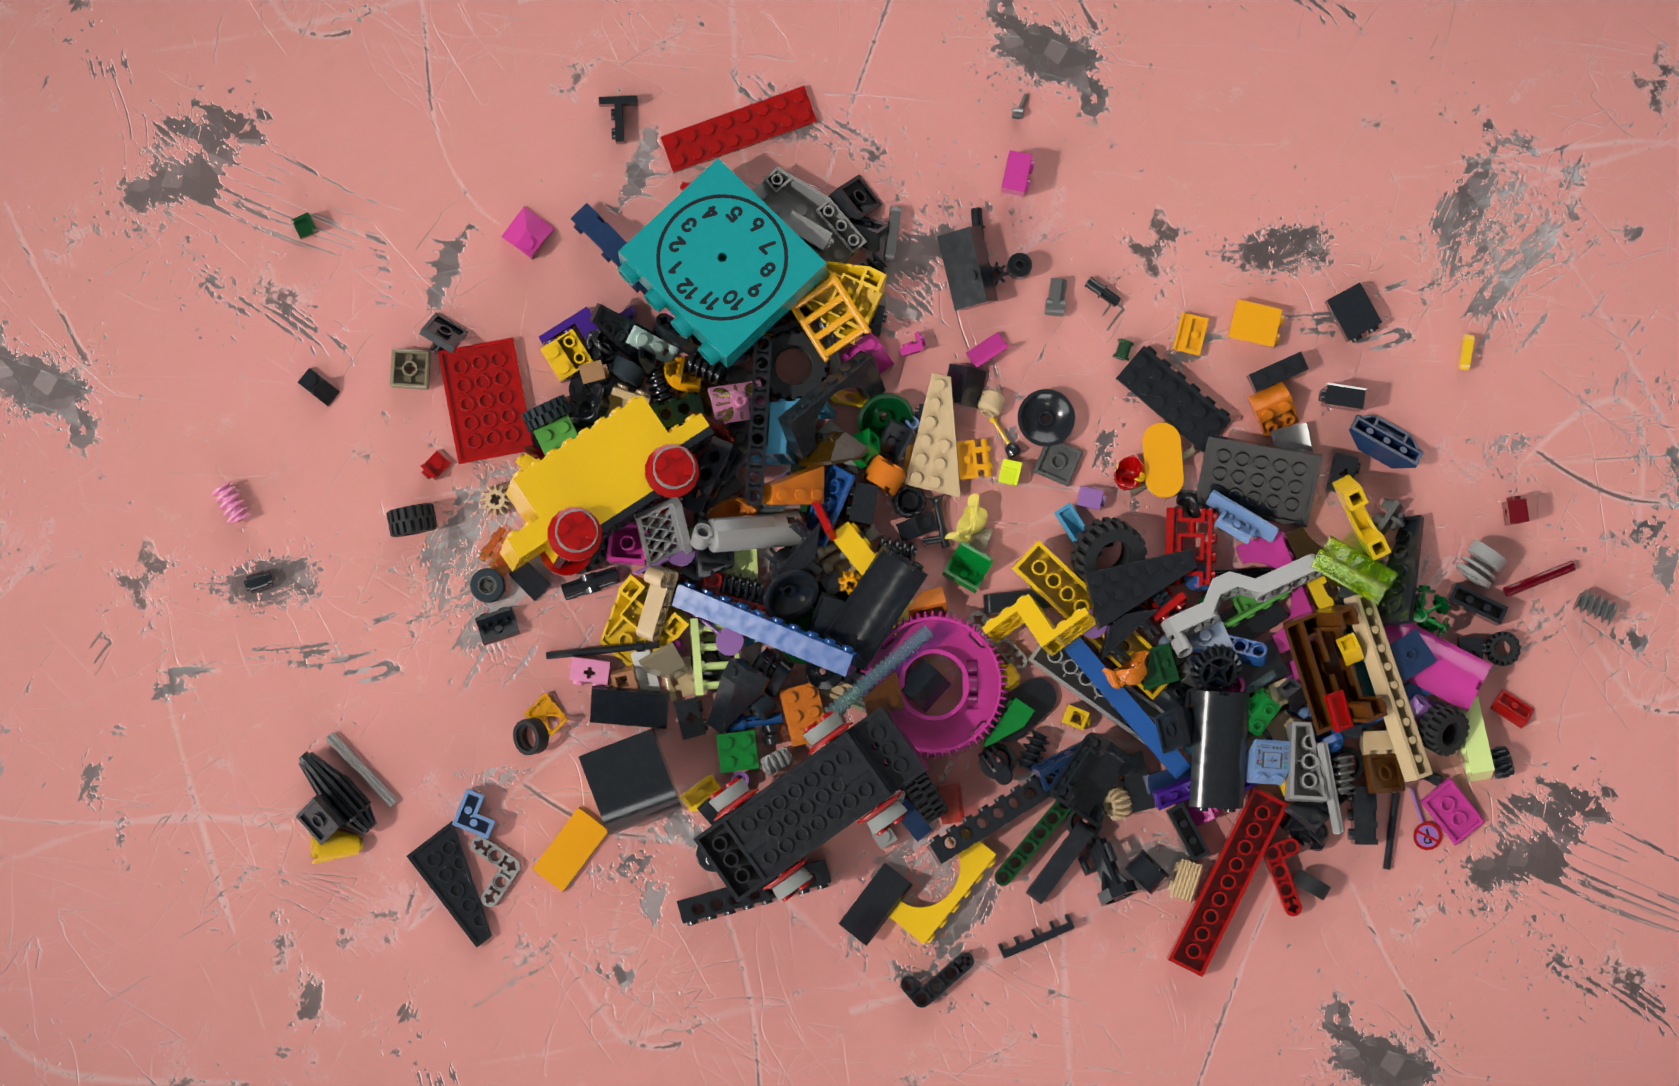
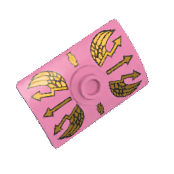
[708,380,766,424]

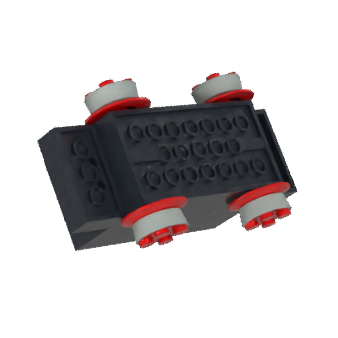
[693,704,929,902]

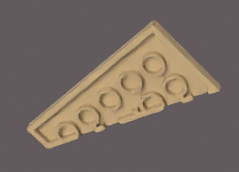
[905,372,961,498]

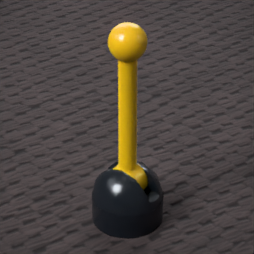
[989,416,1022,459]

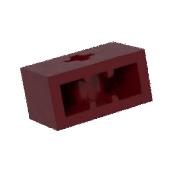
[1502,496,1530,526]

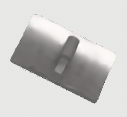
[1271,423,1319,478]

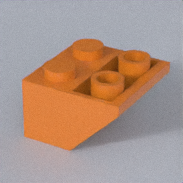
[1247,381,1299,437]

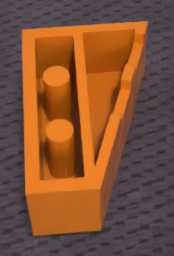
[762,465,824,505]

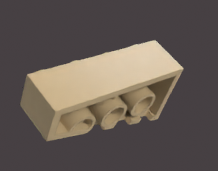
[1359,727,1433,755]

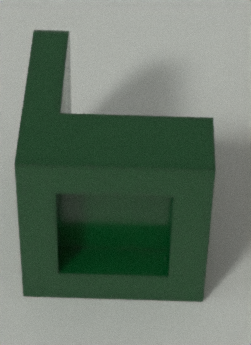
[291,212,318,240]

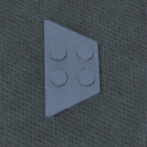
[1158,611,1233,650]

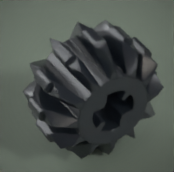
[1490,746,1515,779]

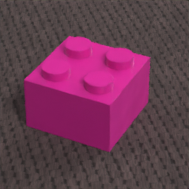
[1001,150,1035,197]
[606,524,651,566]

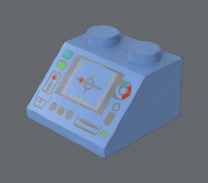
[1245,739,1291,785]

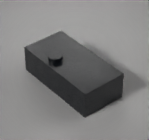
[937,226,998,311]

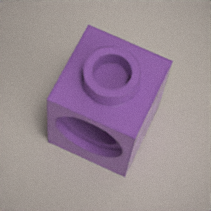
[1076,486,1106,511]

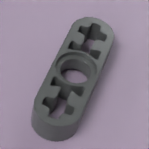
[883,205,901,261]

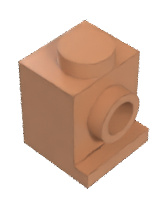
[609,664,639,689]

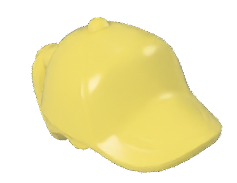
[945,494,988,543]

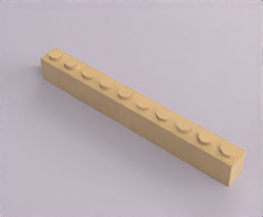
[1343,590,1433,782]

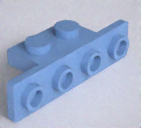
[1206,490,1279,545]

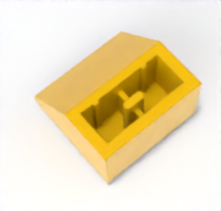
[540,329,593,383]

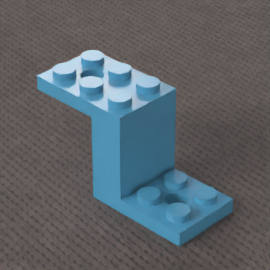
[742,398,837,466]

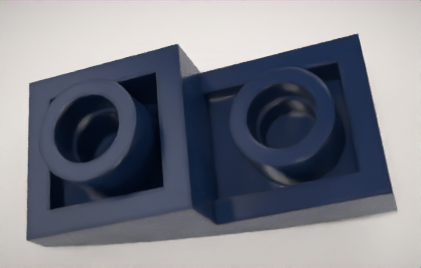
[901,798,933,842]

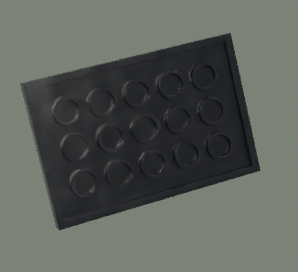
[1194,434,1322,527]

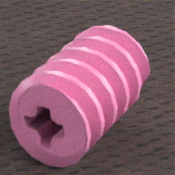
[212,481,251,524]

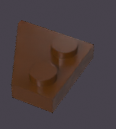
[863,672,905,716]

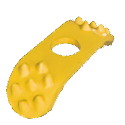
[830,390,868,407]

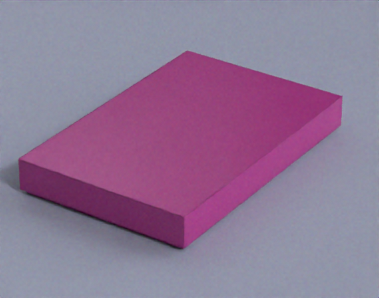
[1420,777,1485,846]

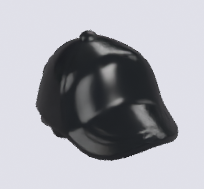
[570,383,610,428]

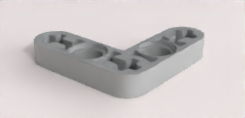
[471,836,520,907]

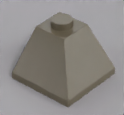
[638,642,688,679]

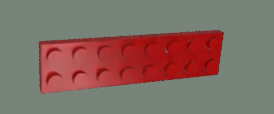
[660,86,817,173]

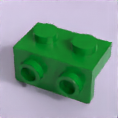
[1248,689,1281,736]

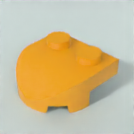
[664,357,702,393]

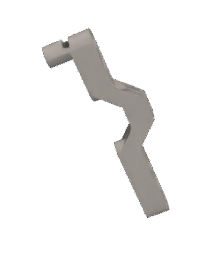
[1161,554,1324,658]

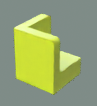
[998,459,1022,486]

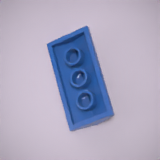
[806,464,855,547]

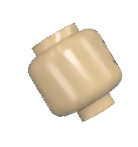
[978,388,1005,418]

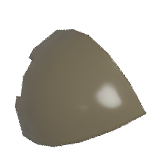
[968,528,993,553]

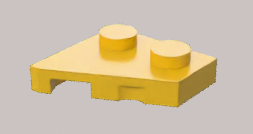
[680,773,721,812]

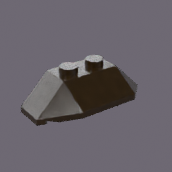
[797,431,869,467]

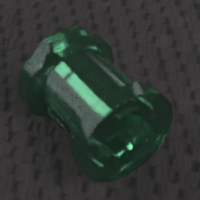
[1112,338,1134,362]

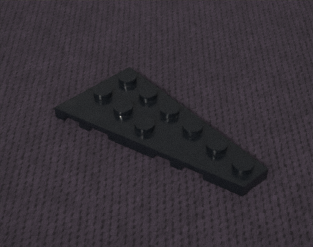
[1373,515,1424,627]
[1083,549,1197,630]
[406,821,492,948]

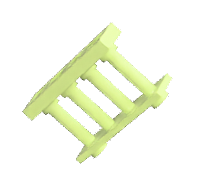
[689,618,739,697]

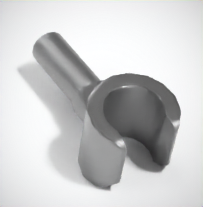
[1012,94,1029,119]

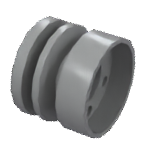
[1455,539,1507,589]

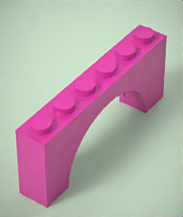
[1235,530,1315,653]

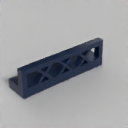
[1031,741,1082,791]

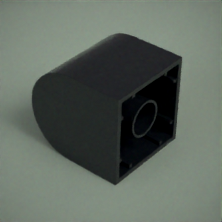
[578,728,683,835]

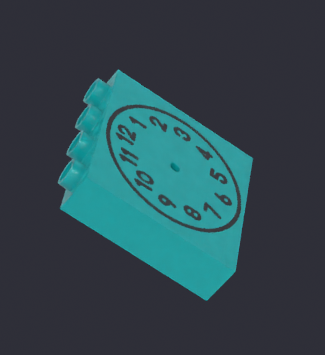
[617,158,827,368]

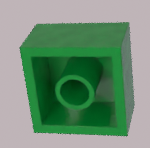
[716,730,759,773]

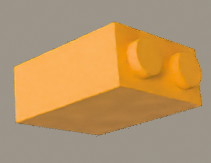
[1227,299,1284,348]

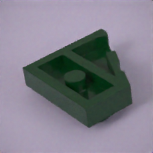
[1143,643,1180,690]

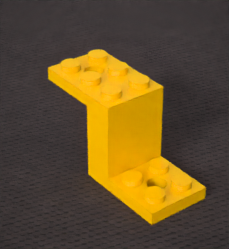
[982,594,1096,656]

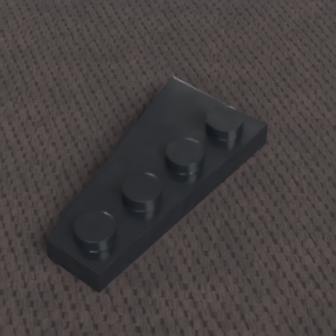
[589,303,661,369]

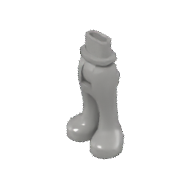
[816,524,880,576]

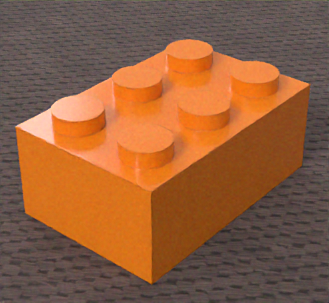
[779,683,824,747]

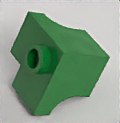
[851,428,881,469]

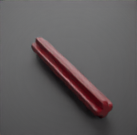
[1503,561,1576,597]

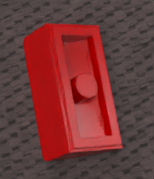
[1490,688,1535,729]

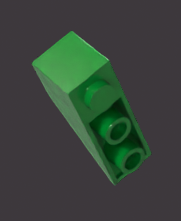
[982,698,1035,747]

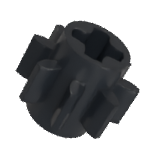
[990,262,1009,286]

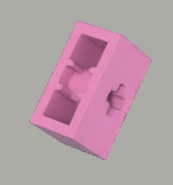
[569,657,611,686]

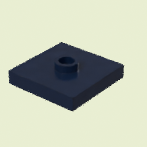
[1390,628,1437,682]

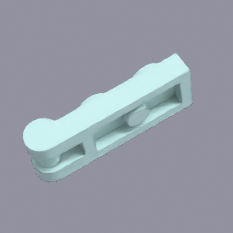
[626,325,679,363]

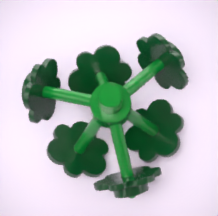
[1413,584,1450,637]

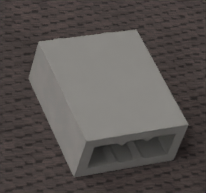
[785,210,834,253]

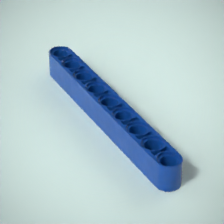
[1064,637,1191,779]

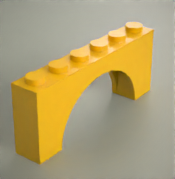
[889,829,996,945]

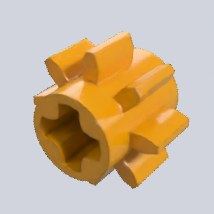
[838,569,861,595]

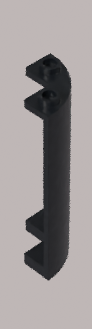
[821,544,928,670]
[1189,690,1250,812]

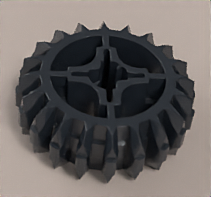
[1190,643,1242,691]

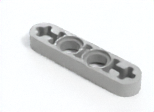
[969,611,1027,669]

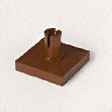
[1363,753,1405,794]

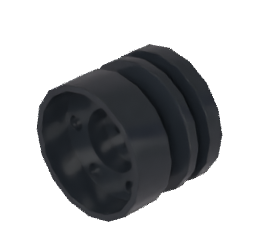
[752,647,795,697]

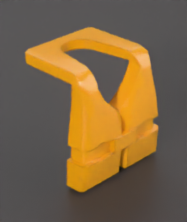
[524,693,568,737]

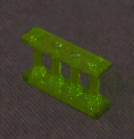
[1310,535,1398,605]

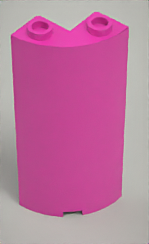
[1384,623,1492,712]

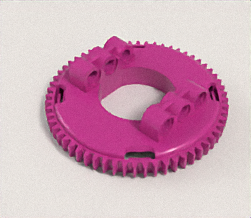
[860,611,1008,759]

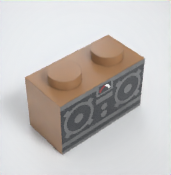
[578,360,610,390]

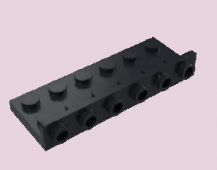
[1115,346,1231,453]

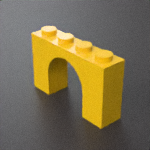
[1332,474,1391,561]

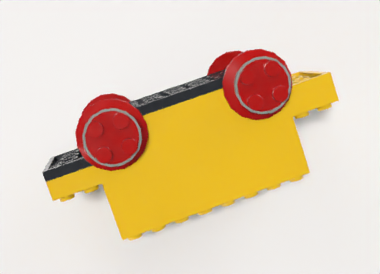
[500,395,714,576]

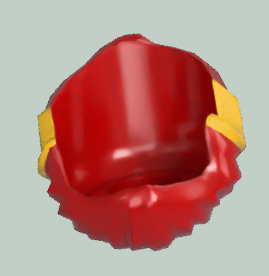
[1113,454,1145,491]

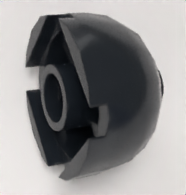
[1289,820,1329,851]

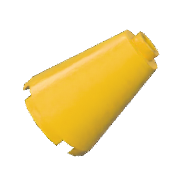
[310,830,363,864]

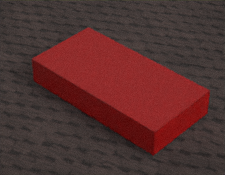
[812,500,838,541]
[1324,689,1354,733]

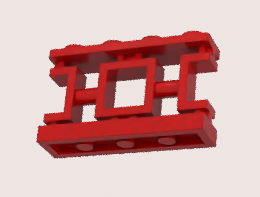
[1165,507,1218,587]

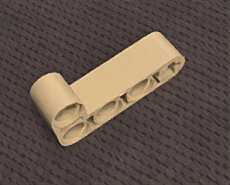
[636,565,678,643]

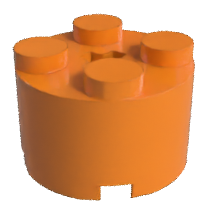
[862,454,907,497]

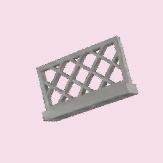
[634,498,693,566]

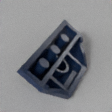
[1349,415,1424,469]

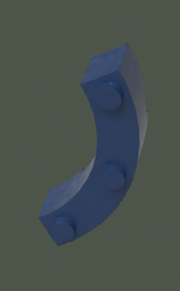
[570,203,648,295]

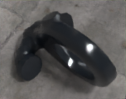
[585,329,617,355]
[1176,489,1200,518]

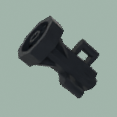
[1078,836,1138,907]

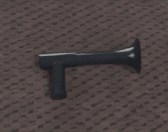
[923,494,950,548]

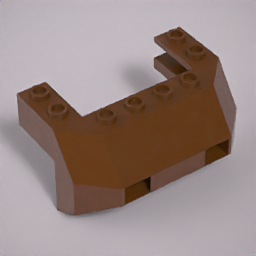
[1283,605,1388,735]

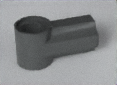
[1044,278,1067,317]

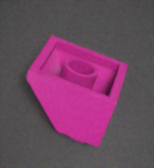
[501,206,555,260]
[840,332,894,374]

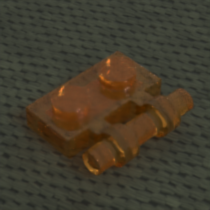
[478,526,510,576]

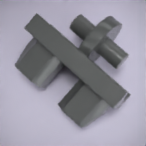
[1371,498,1405,535]

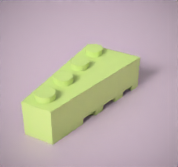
[1453,696,1495,783]

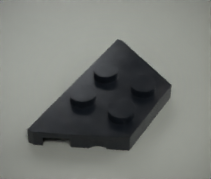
[693,513,735,580]

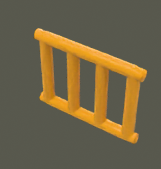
[791,272,871,362]

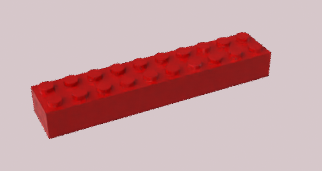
[1166,787,1289,977]

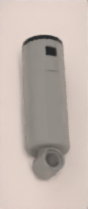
[690,511,807,553]

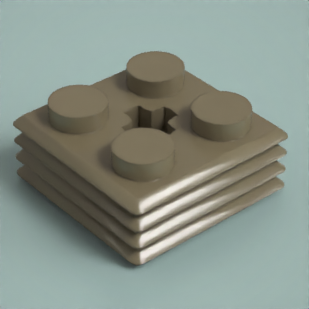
[390,348,431,390]

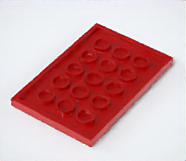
[438,337,533,465]

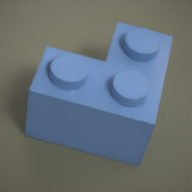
[452,788,496,839]

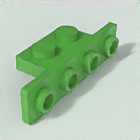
[1222,589,1293,628]

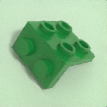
[942,542,994,593]

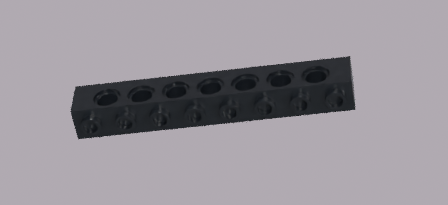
[927,770,1057,866]
[677,859,831,926]

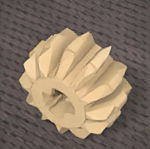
[479,484,511,516]
[1102,787,1132,820]

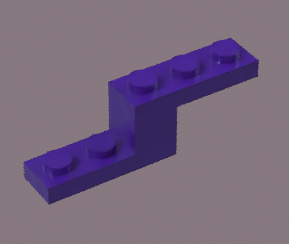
[539,306,637,345]
[1153,776,1255,811]

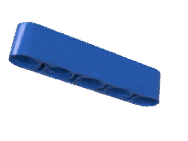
[1193,635,1268,667]

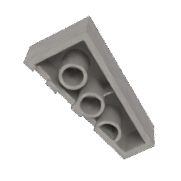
[1285,721,1328,803]

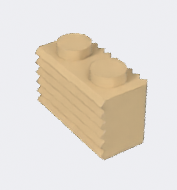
[1167,858,1204,902]

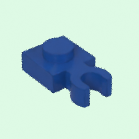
[1322,732,1343,757]

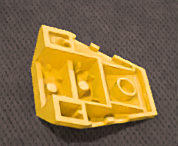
[805,261,887,345]
[600,573,690,666]

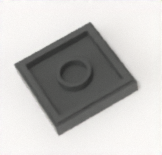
[1033,442,1083,487]

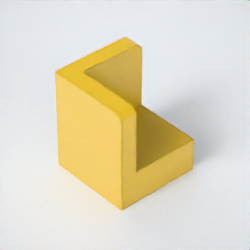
[1336,632,1364,666]

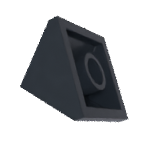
[947,364,987,409]
[901,659,951,713]

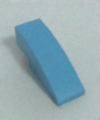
[1054,503,1102,557]

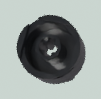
[1124,849,1170,895]

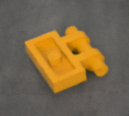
[956,438,993,480]

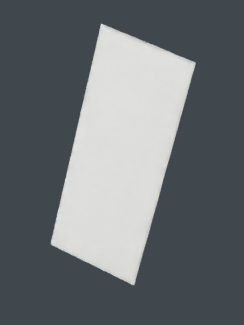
[631,649,661,691]

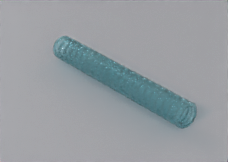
[824,624,934,717]

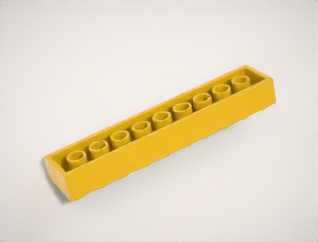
[1010,540,1179,700]

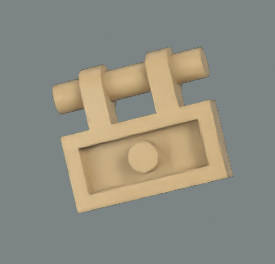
[661,655,695,701]

